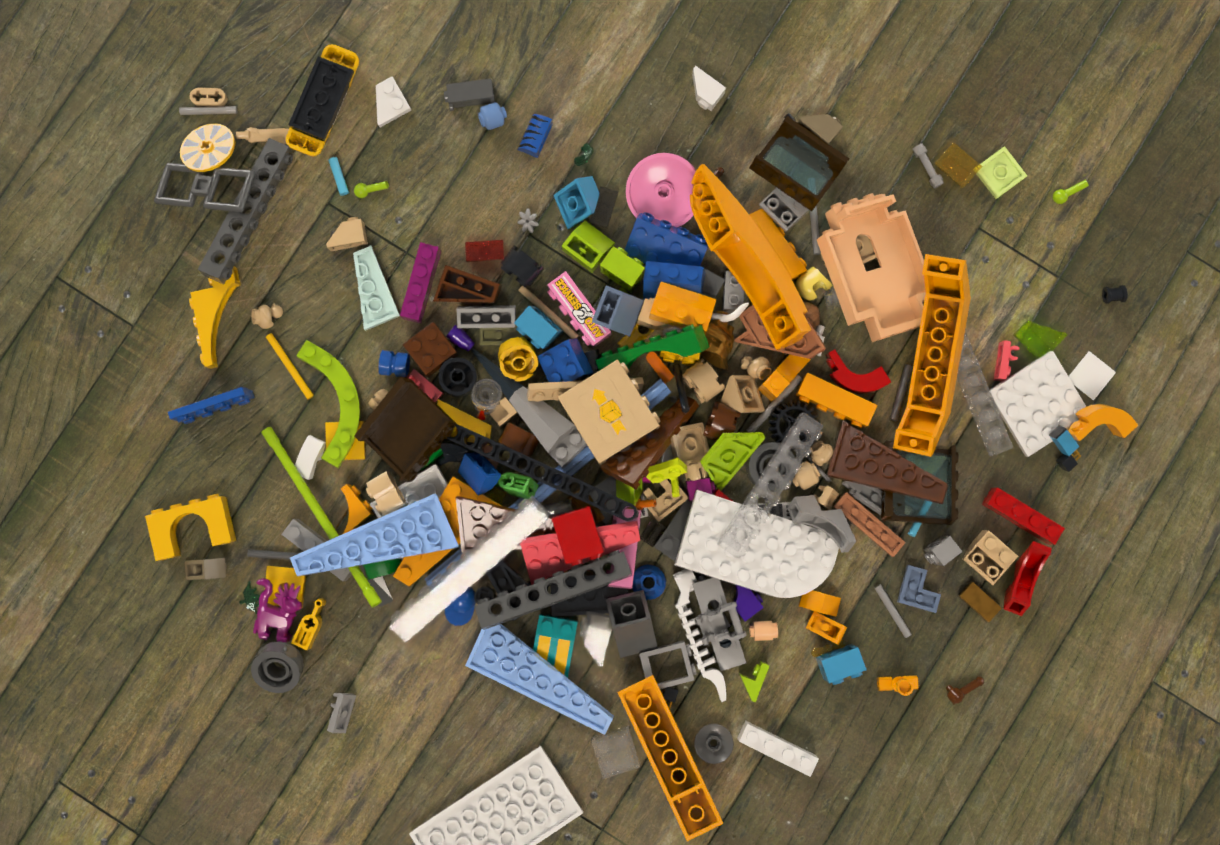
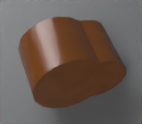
[498,422,539,458]

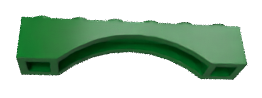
[596,324,710,371]

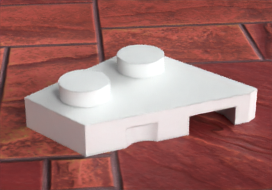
[376,77,411,128]

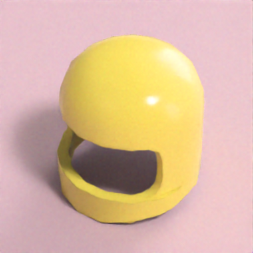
[795,266,833,301]

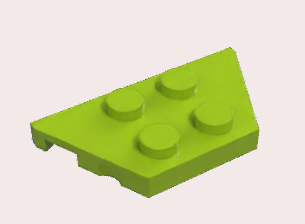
[700,432,766,491]

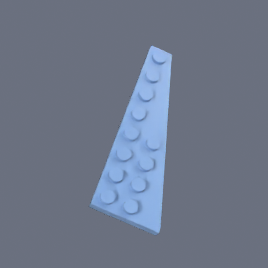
[290,493,459,576]
[465,624,614,735]

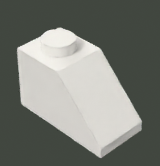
[692,66,726,111]

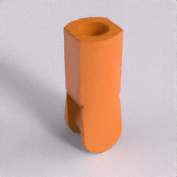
[646,352,675,384]

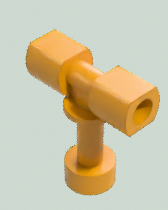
[877,676,919,696]

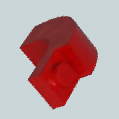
[825,349,891,394]

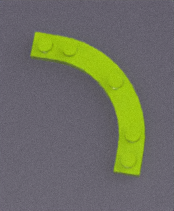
[296,340,360,469]

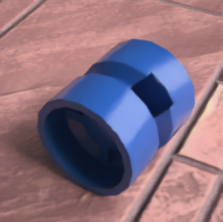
[379,350,410,378]

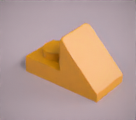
[806,611,847,645]

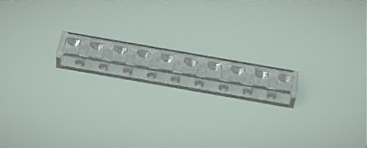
[389,496,549,643]

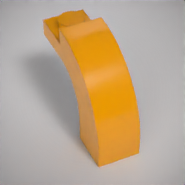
[1068,404,1138,441]

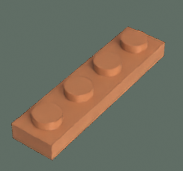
[833,492,906,557]

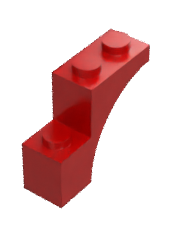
[1003,541,1052,616]

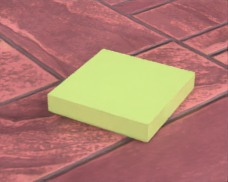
[973,146,1027,199]

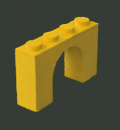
[145,494,236,561]

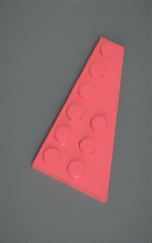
[520,521,640,585]

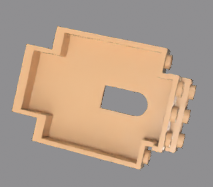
[816,193,926,342]

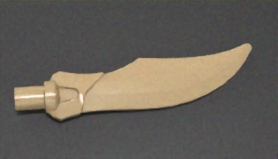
[236,127,289,145]

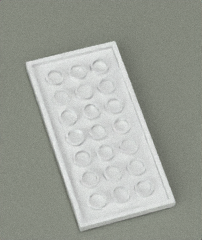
[409,746,584,845]

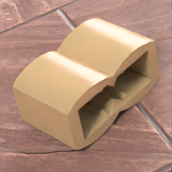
[366,471,408,516]

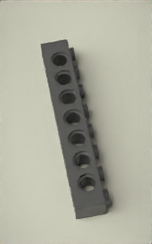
[198,138,294,285]
[474,550,632,630]

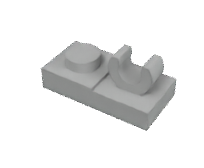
[327,693,356,733]

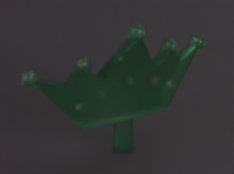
[239,581,260,614]

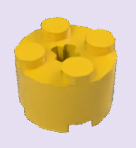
[498,337,538,382]

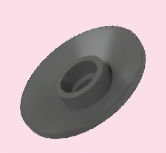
[694,724,734,764]

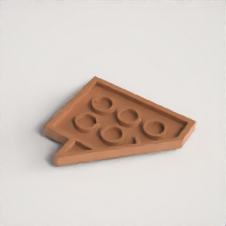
[734,305,827,359]

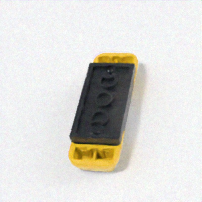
[286,44,359,157]

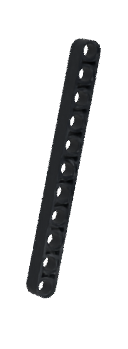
[447,424,639,522]

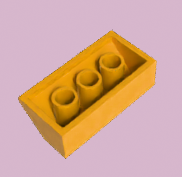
[749,209,807,281]

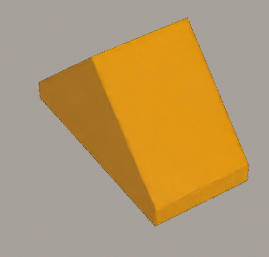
[799,590,841,617]

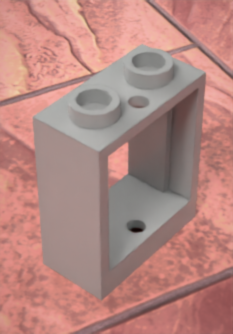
[639,640,697,689]

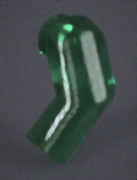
[574,143,594,166]

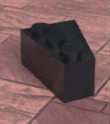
[485,560,540,621]

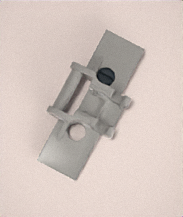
[692,577,747,671]

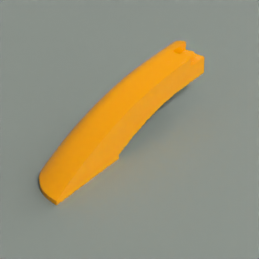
[690,164,811,350]

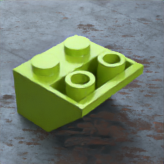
[562,221,615,273]

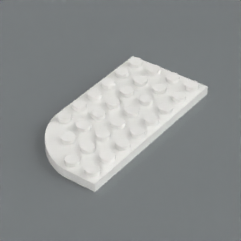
[674,490,839,598]

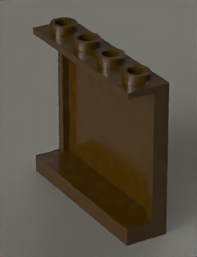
[354,377,457,482]

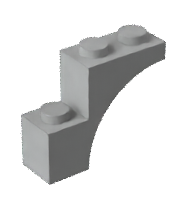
[787,495,856,553]

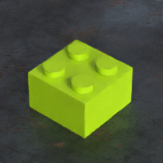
[600,246,645,293]

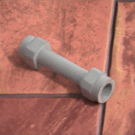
[913,143,944,189]

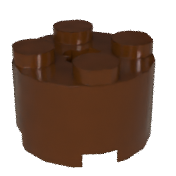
[703,401,741,441]

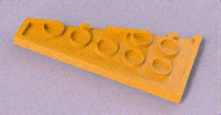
[393,476,502,586]

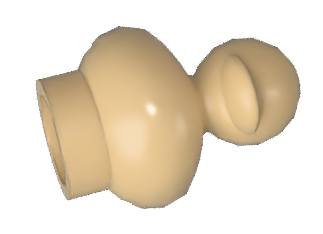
[251,303,283,329]
[741,356,772,380]
[810,441,834,466]

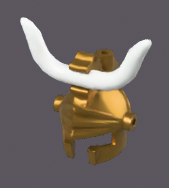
[700,303,749,369]

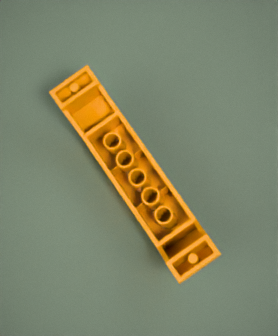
[893,254,971,457]

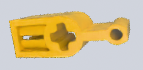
[291,598,326,650]

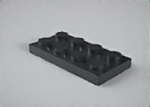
[550,575,628,617]

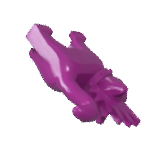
[253,578,302,643]

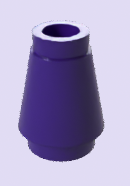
[446,325,475,352]

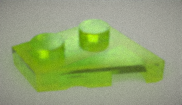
[1013,321,1068,359]

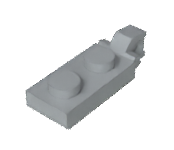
[842,480,882,515]

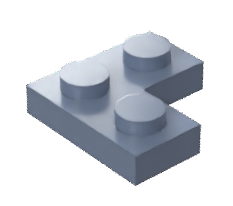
[897,565,941,613]

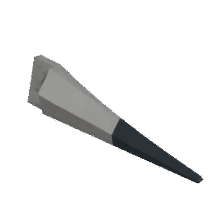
[471,348,587,469]

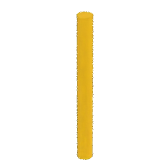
[266,333,314,400]

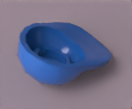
[445,584,476,626]

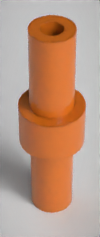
[626,499,657,510]

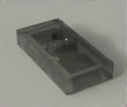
[589,186,618,229]

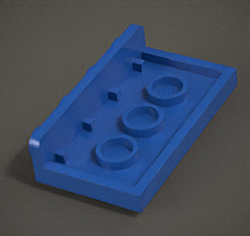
[625,212,708,266]

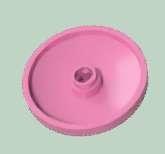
[626,153,696,227]

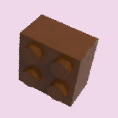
[403,322,459,378]

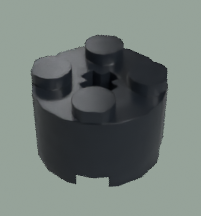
[500,245,544,287]
[439,358,479,398]

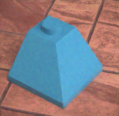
[553,176,600,229]

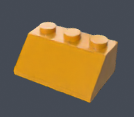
[649,282,716,334]

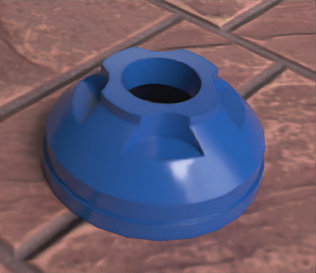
[632,565,666,600]

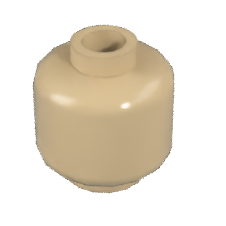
[792,461,821,490]

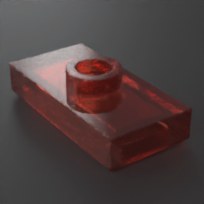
[465,240,504,262]

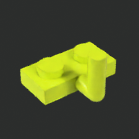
[646,458,688,497]

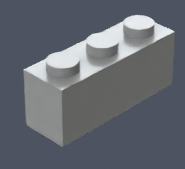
[457,305,516,328]

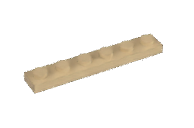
[527,377,644,402]

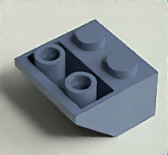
[592,286,644,336]

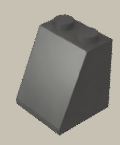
[606,590,658,658]

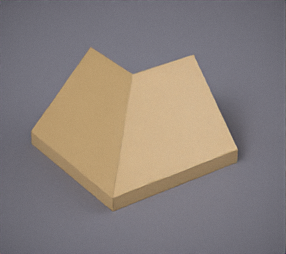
[720,375,765,413]

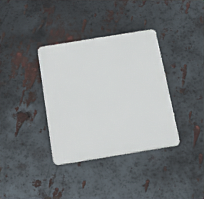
[1068,351,1116,400]

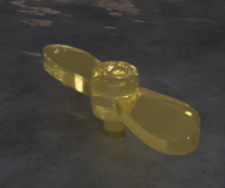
[811,639,846,657]

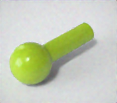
[1053,180,1089,204]
[354,181,389,198]

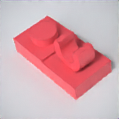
[994,340,1019,381]
[407,369,444,403]

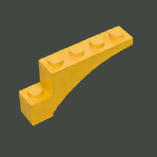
[189,266,240,369]

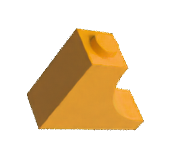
[758,354,811,402]

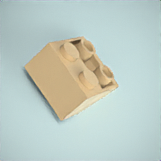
[963,530,1018,585]

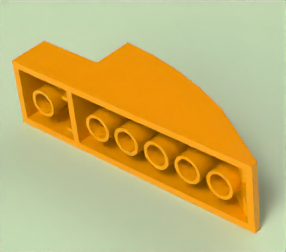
[617,675,723,841]

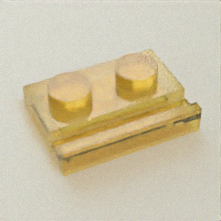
[934,142,983,188]

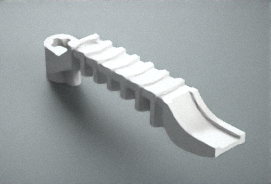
[673,569,726,702]

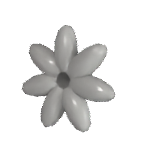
[517,208,538,233]

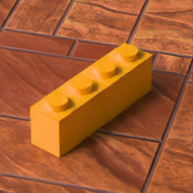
[795,372,877,429]

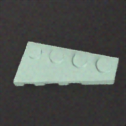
[353,246,400,331]

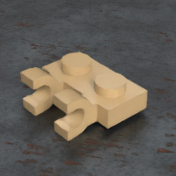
[642,479,689,522]

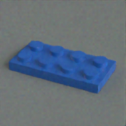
[168,387,255,424]

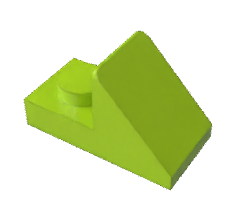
[739,661,770,702]

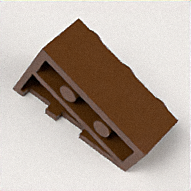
[433,265,502,303]

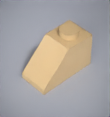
[326,217,368,251]

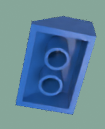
[643,261,706,300]

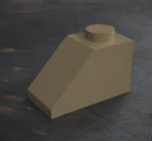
[798,114,843,144]
[185,558,227,580]

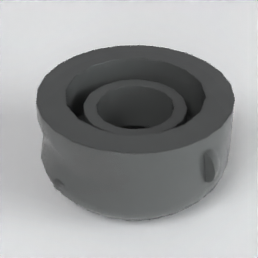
[746,442,797,491]
[251,641,304,693]

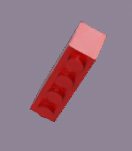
[982,487,1065,545]

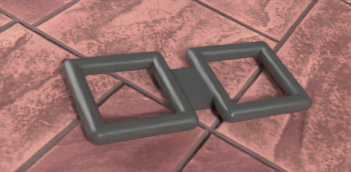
[154,163,255,212]

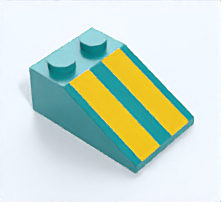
[533,614,578,678]

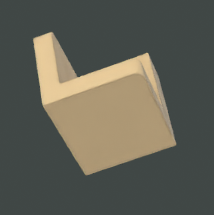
[489,397,518,428]

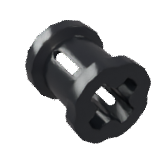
[1102,285,1128,304]

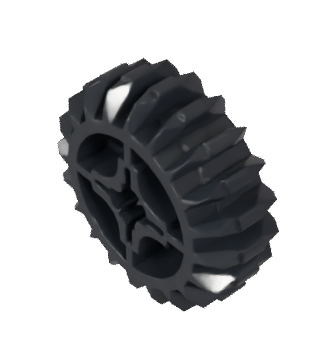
[768,400,821,452]

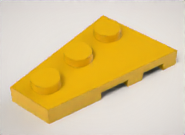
[437,399,492,445]

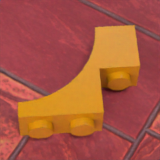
[341,484,374,534]

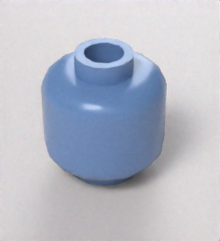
[478,102,507,130]

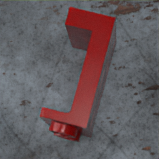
[552,506,604,566]

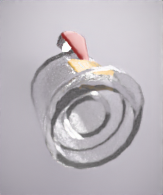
[471,378,502,421]

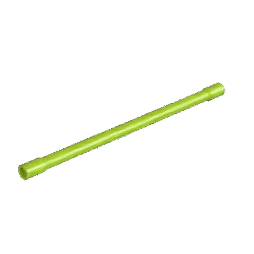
[261,427,382,608]

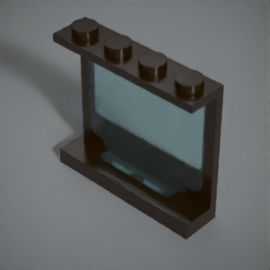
[749,116,849,212]
[881,440,959,525]

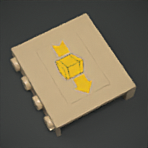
[558,360,661,465]

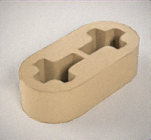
[190,88,228,107]

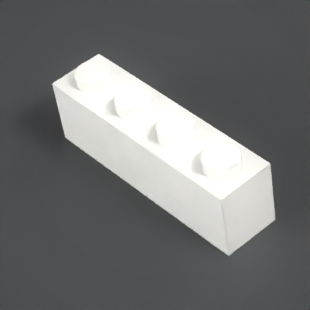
[737,720,819,777]

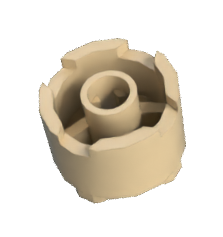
[682,358,725,404]

